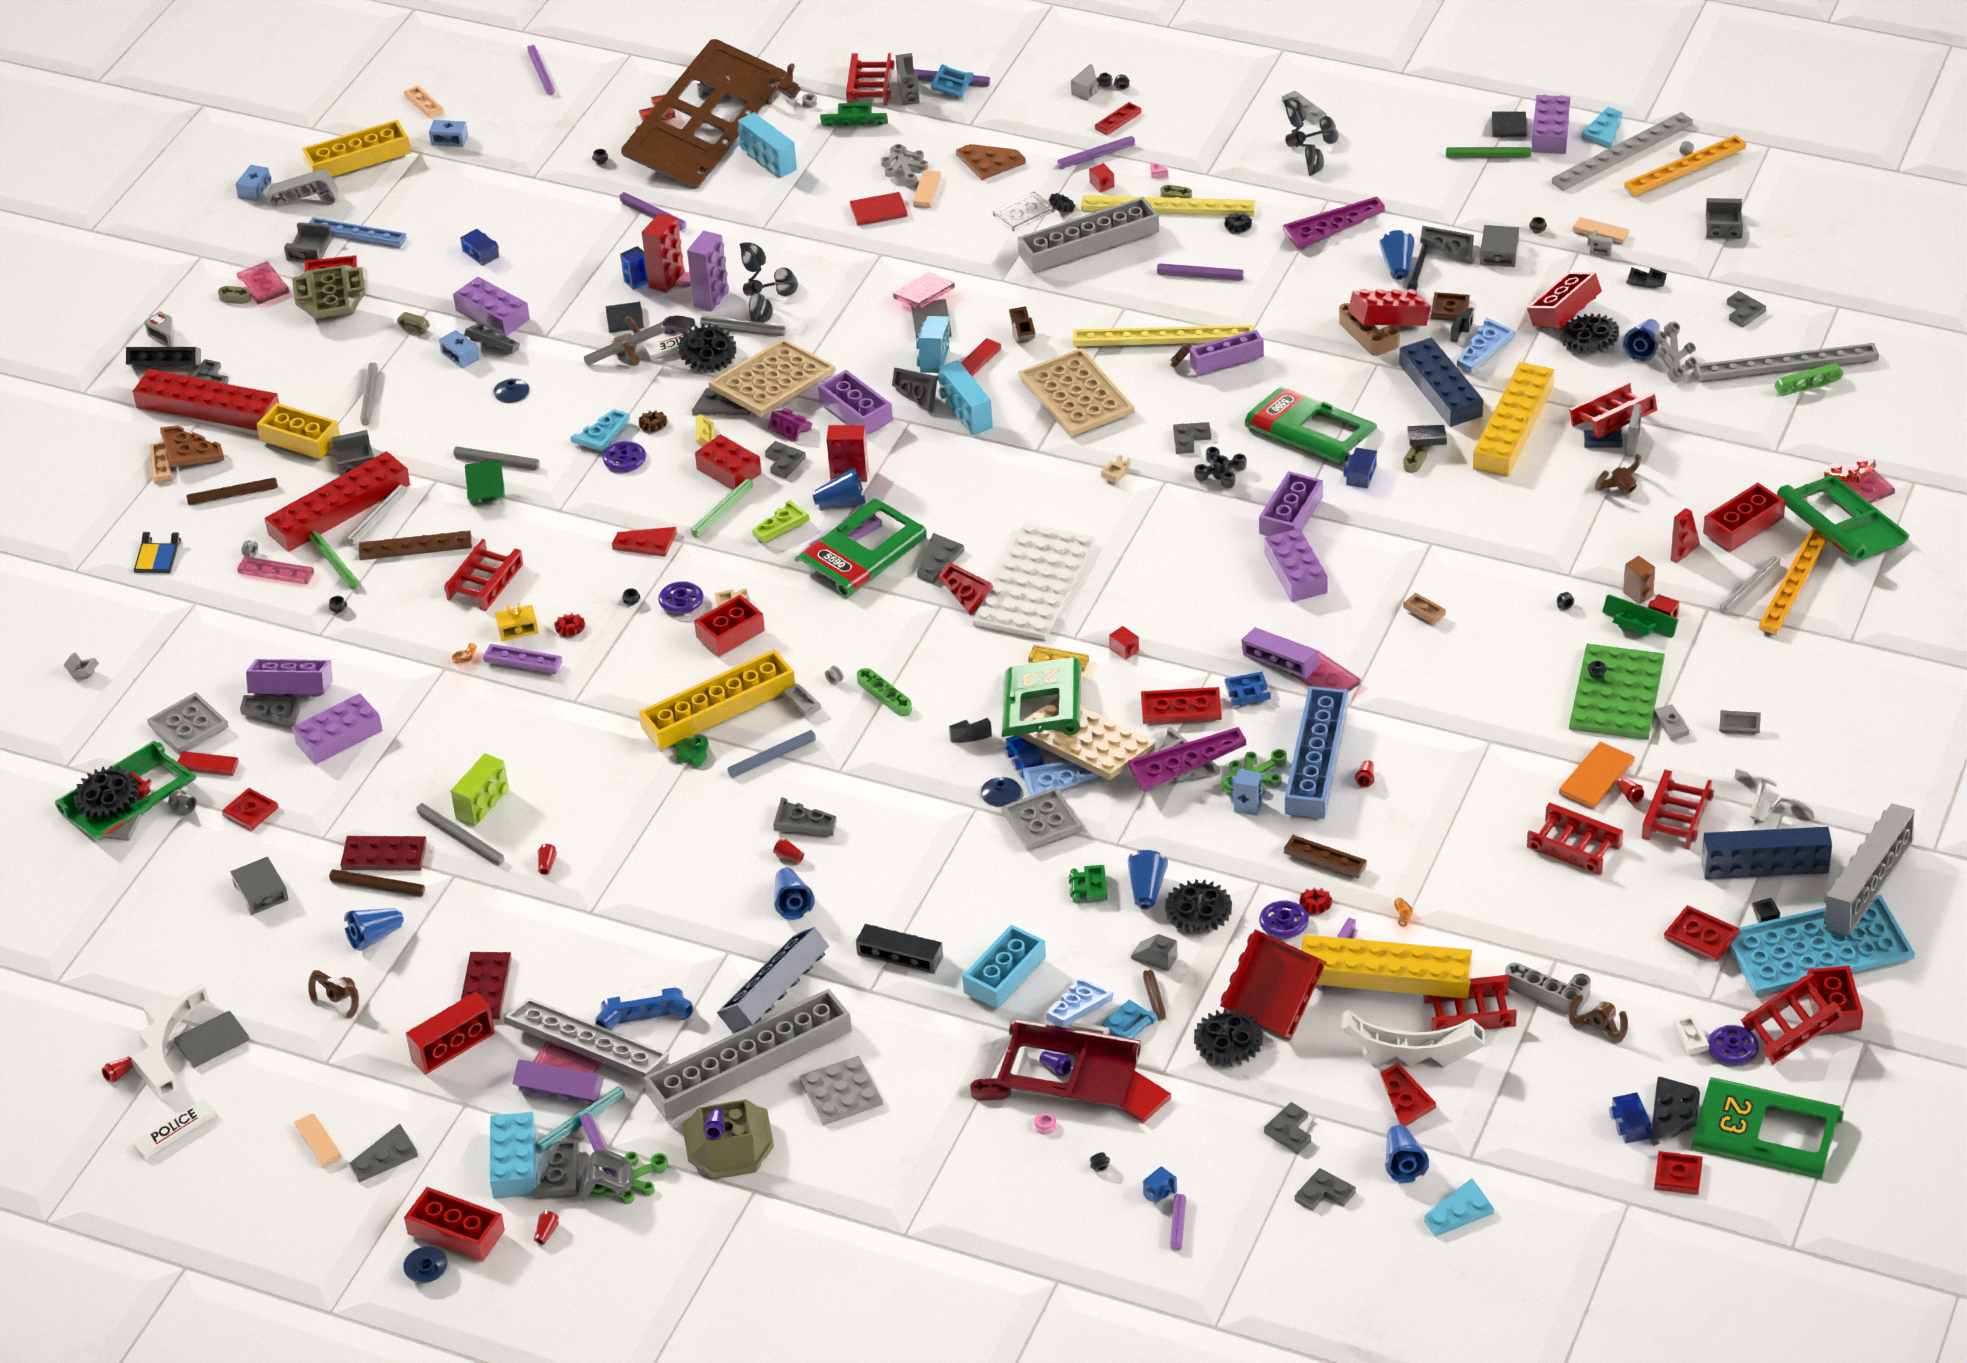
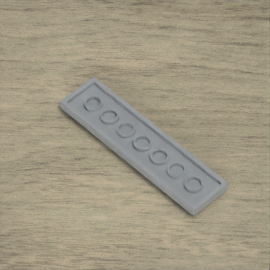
[504,997,669,1080]

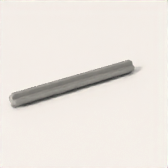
[416,803,505,865]

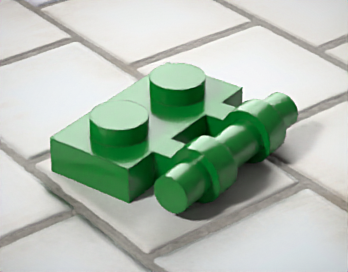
[1068,865,1108,903]

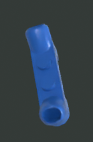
[595,987,693,1030]

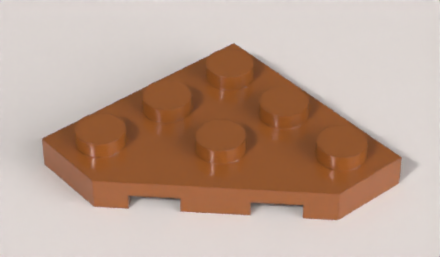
[956,144,1026,180]
[160,425,224,467]

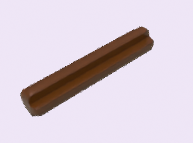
[1143,969,1166,1021]

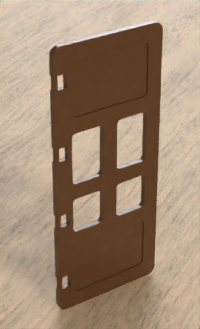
[621,39,786,188]

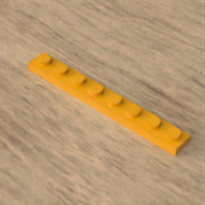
[1624,135,1746,196]
[1759,529,1828,635]

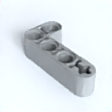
[267,170,338,206]
[1505,962,1591,1014]

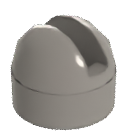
[1679,141,1694,156]

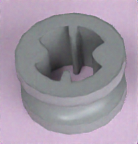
[802,93,817,108]
[241,540,258,558]
[824,665,844,685]

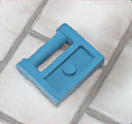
[931,64,974,99]
[1101,999,1158,1039]

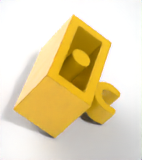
[495,602,539,641]

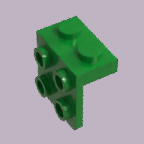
[464,460,506,504]

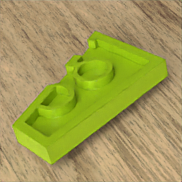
[752,500,810,543]

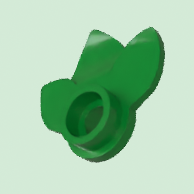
[674,735,709,768]

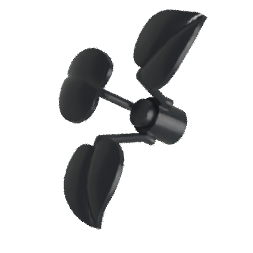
[1282,99,1339,176]
[739,242,798,323]

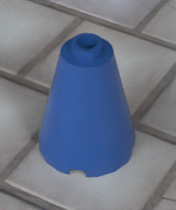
[1379,230,1415,280]
[1623,319,1660,361]
[812,468,866,508]
[1127,850,1168,909]
[774,868,815,920]
[344,908,404,951]
[1385,1125,1429,1183]

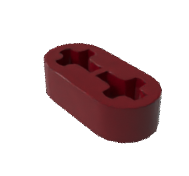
[970,1078,1011,1101]

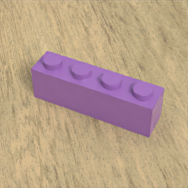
[1190,330,1264,375]
[1241,627,1320,678]
[512,1059,604,1105]

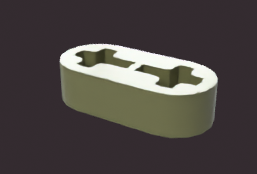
[1160,185,1192,198]
[218,286,251,304]
[397,312,430,334]
[1403,446,1427,473]

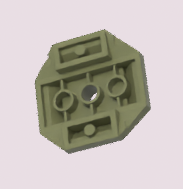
[292,265,366,320]
[682,1099,774,1180]

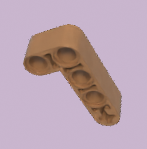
[1339,303,1400,356]

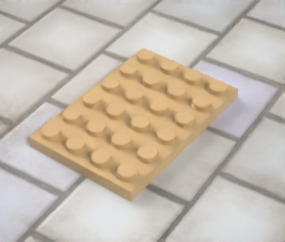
[709,338,836,417]
[1018,348,1135,437]
[1016,697,1156,780]

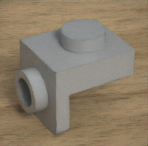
[64,652,99,679]

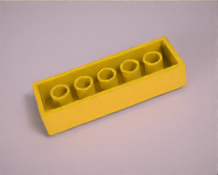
[302,119,411,177]

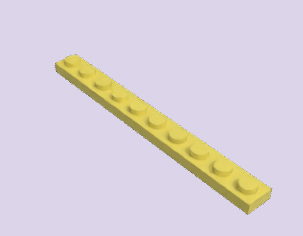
[1081,195,1255,216]
[1073,325,1253,347]

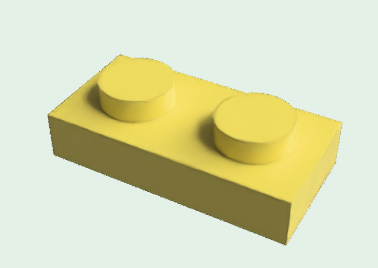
[696,414,715,447]

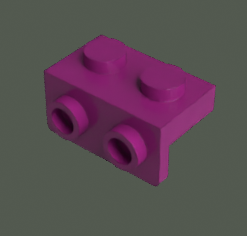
[768,408,813,441]

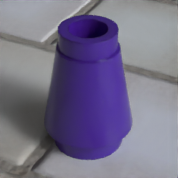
[1039,1051,1072,1075]
[703,1109,725,1140]

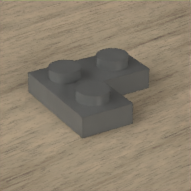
[1726,290,1767,328]
[191,359,229,384]
[1173,422,1211,454]
[765,441,806,479]
[1264,1102,1311,1154]
[1295,1168,1356,1211]

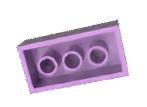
[1531,94,1571,154]
[687,230,729,311]
[453,277,530,336]
[818,370,893,435]
[1259,471,1323,536]
[1264,528,1328,602]
[246,659,333,697]
[292,693,383,765]

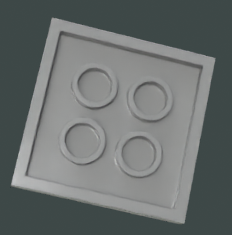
[147,692,229,755]
[1002,787,1082,851]
[799,1055,883,1126]

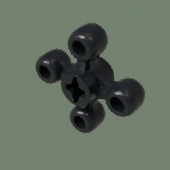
[1194,446,1247,489]

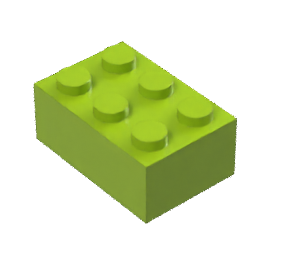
[450,753,509,827]

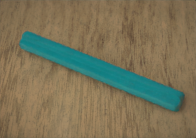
[536,1086,625,1152]

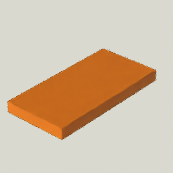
[1559,741,1635,809]

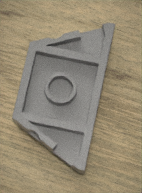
[1153,727,1220,782]

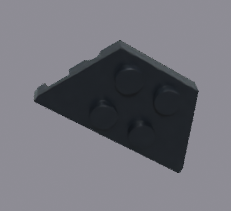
[1650,1076,1700,1146]

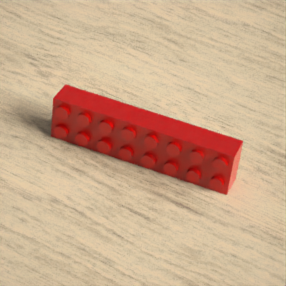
[132,369,280,431]
[264,451,411,552]

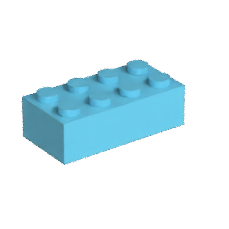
[738,112,797,178]
[916,316,950,373]
[937,360,993,435]
[962,924,1046,1010]
[490,1112,537,1199]

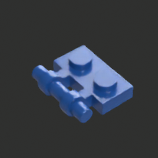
[1224,671,1271,707]

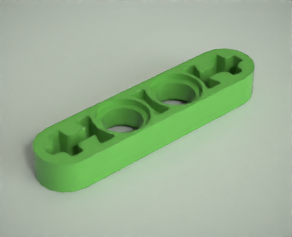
[1774,363,1843,396]
[856,668,912,716]

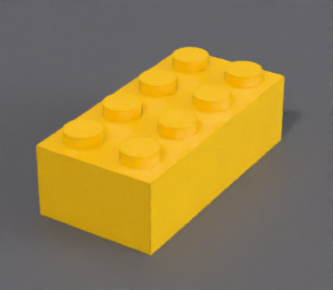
[257,403,340,459]

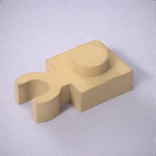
[1101,455,1131,483]
[715,588,750,606]

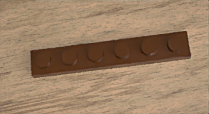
[359,530,472,560]

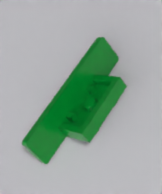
[820,103,888,126]
[1602,594,1679,637]

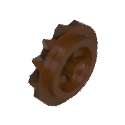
[1170,344,1192,368]
[638,410,667,432]

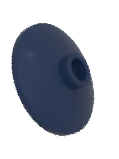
[494,378,530,403]
[981,777,1021,807]
[403,1246,448,1283]

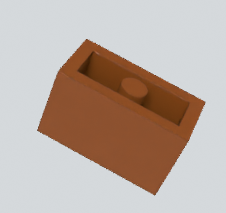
[1623,556,1655,604]

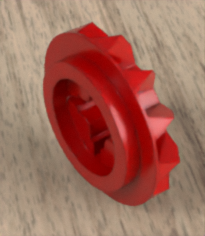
[554,613,585,636]
[1299,887,1332,914]

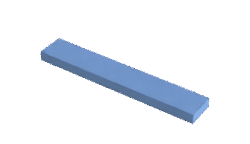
[309,217,407,248]

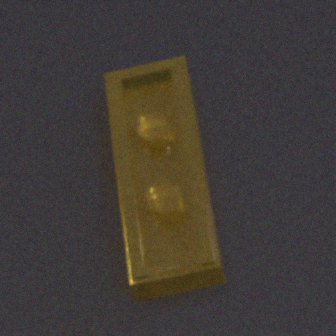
[1028,645,1090,673]

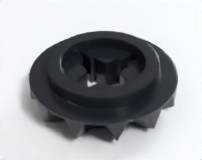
[1048,193,1076,213]
[1224,212,1252,233]

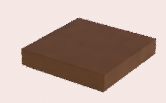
[1430,292,1470,321]

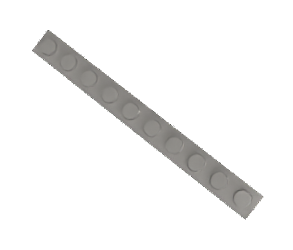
[1552,112,1693,191]
[1694,343,1879,381]

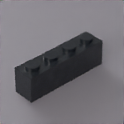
[126,347,201,367]
[856,923,943,974]

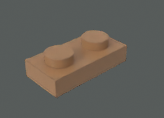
[1403,592,1446,625]

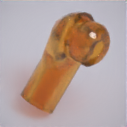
[451,643,477,664]
[1394,898,1413,927]

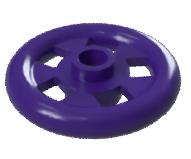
[603,441,646,472]
[658,581,704,614]
[1259,900,1309,939]
[1707,1025,1759,1066]

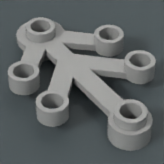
[881,144,928,188]
[1655,321,1698,383]

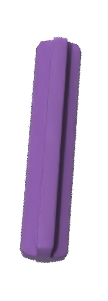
[1170,1193,1186,1250]

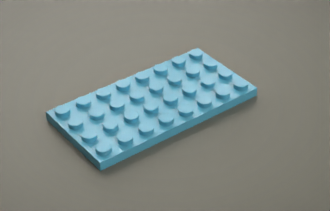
[1729,895,1915,996]

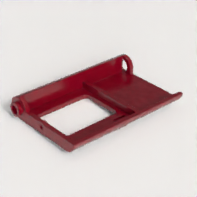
[995,1019,1141,1108]

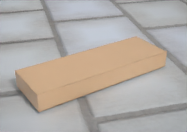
[404,85,444,119]
[913,170,941,207]
[1573,217,1629,244]
[150,442,172,483]
[294,1113,342,1168]

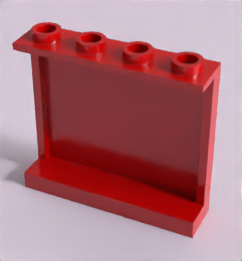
[1220,929,1327,1039]

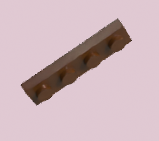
[1284,835,1367,879]

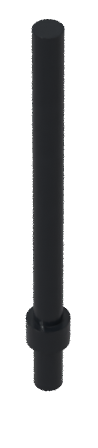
[1407,244,1429,291]

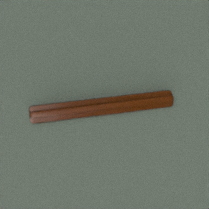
[186,477,278,505]
[329,869,425,896]

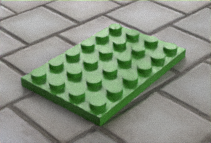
[1569,643,1665,740]

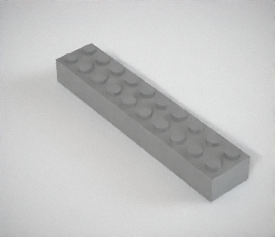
[644,988,852,1121]

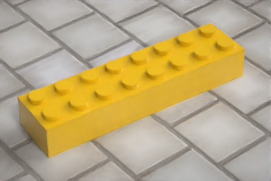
[1473,362,1555,477]
[639,649,796,751]
[1301,934,1473,999]

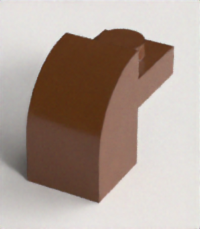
[1008,306,1036,342]

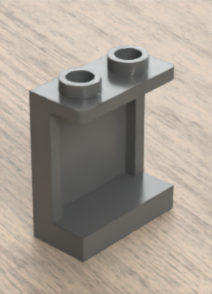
[895,53,920,105]
[1705,198,1743,239]
[284,222,333,263]
[1480,225,1519,267]
[331,430,374,476]
[230,856,289,915]

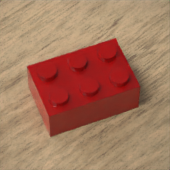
[826,425,869,482]
[695,434,762,490]
[694,594,765,657]
[1806,966,1863,1034]

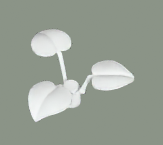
[1734,768,1815,822]

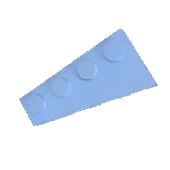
[1457,317,1515,373]
[1023,761,1100,796]
[1046,977,1114,1027]

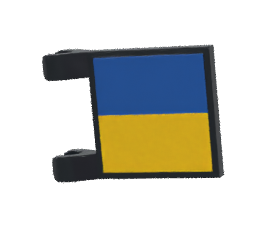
[134,531,182,573]

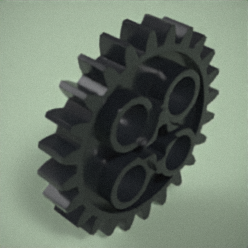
[1560,313,1619,354]
[678,323,737,373]
[73,766,139,821]
[1165,879,1232,934]
[1194,1008,1263,1067]

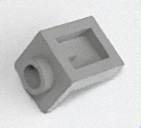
[1587,230,1613,257]

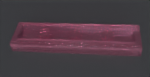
[237,556,314,584]

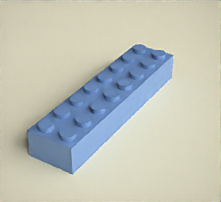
[1285,686,1348,819]

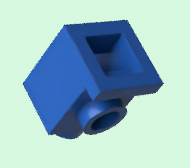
[1143,1166,1177,1204]

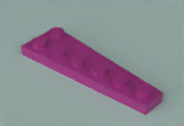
[1283,196,1385,249]
[1128,727,1247,792]

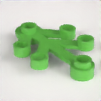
[1221,749,1287,795]
[590,1151,668,1204]

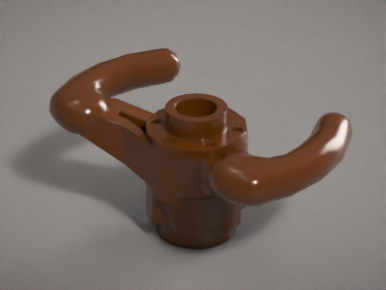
[766,63,801,105]
[611,316,640,365]
[1594,454,1642,494]
[308,970,359,1018]
[1568,994,1628,1043]

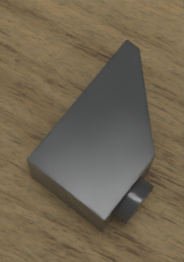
[1131,934,1178,971]

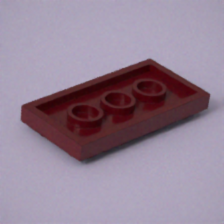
[340,836,427,871]
[461,952,512,1019]

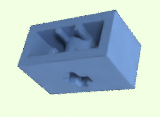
[429,120,468,147]
[235,164,272,201]
[439,330,479,369]
[1231,769,1263,816]

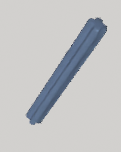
[727,730,816,778]

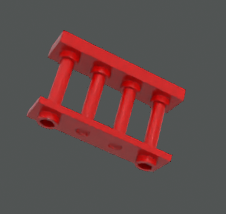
[846,53,895,106]
[1569,382,1658,438]
[444,539,523,611]
[1641,769,1714,850]
[1527,802,1624,875]
[1740,972,1844,1065]
[1423,975,1517,1031]

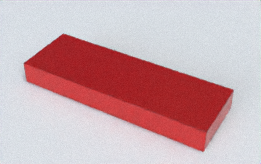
[1095,102,1142,136]
[961,338,1002,377]
[177,751,239,776]

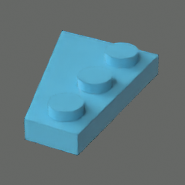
[1581,107,1623,148]
[570,409,630,452]
[1424,1178,1494,1237]

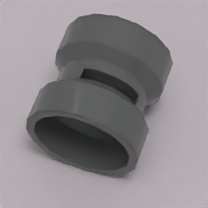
[168,789,197,814]

